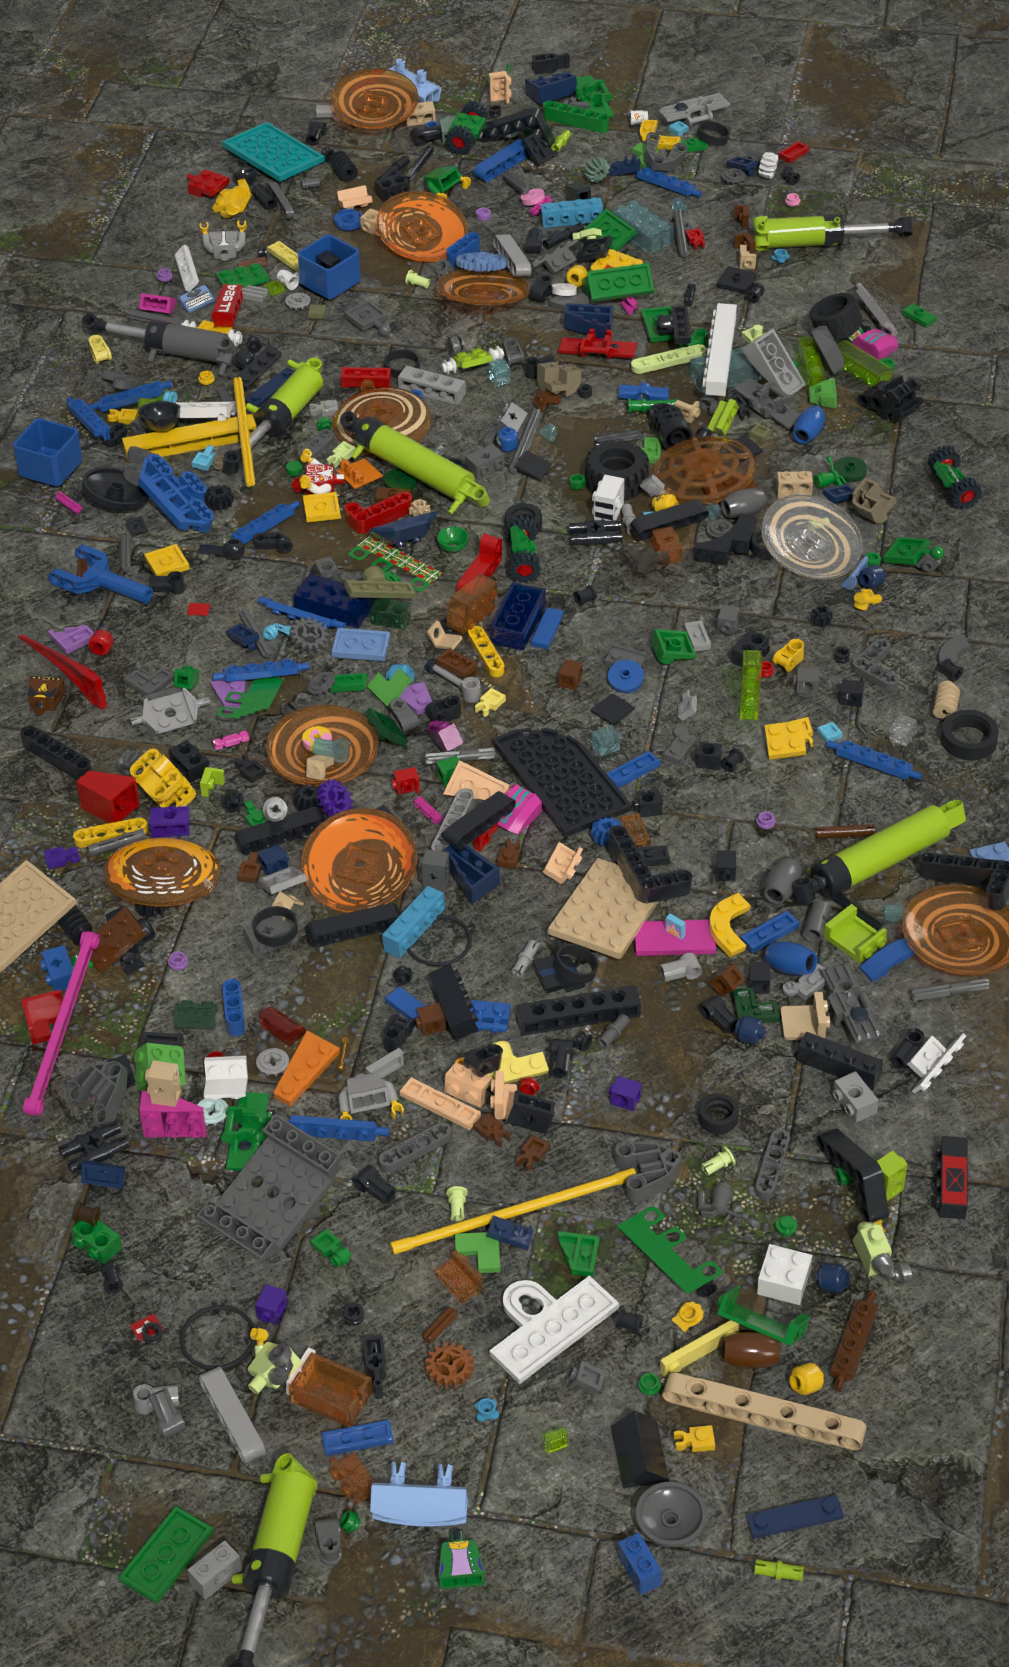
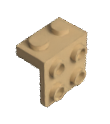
[780,992,830,1040]

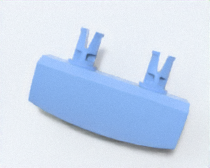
[382,58,441,103]
[370,1462,468,1526]

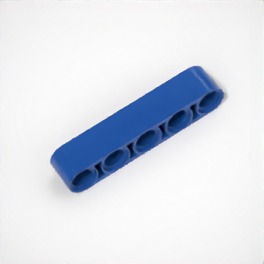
[473,139,530,182]

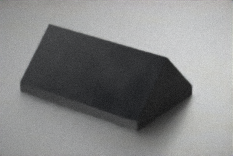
[611,1410,669,1488]

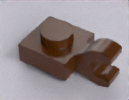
[237,851,262,883]

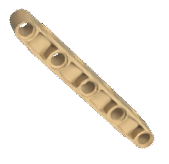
[662,1373,867,1450]

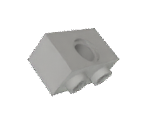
[833,1072,879,1123]
[187,1541,242,1600]

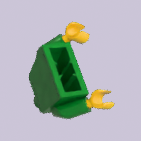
[424,166,471,205]

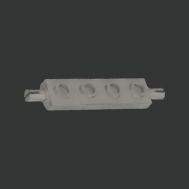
[856,283,898,336]

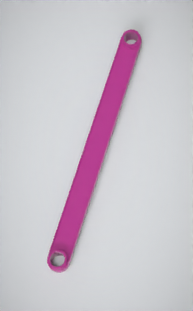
[23,931,100,1116]

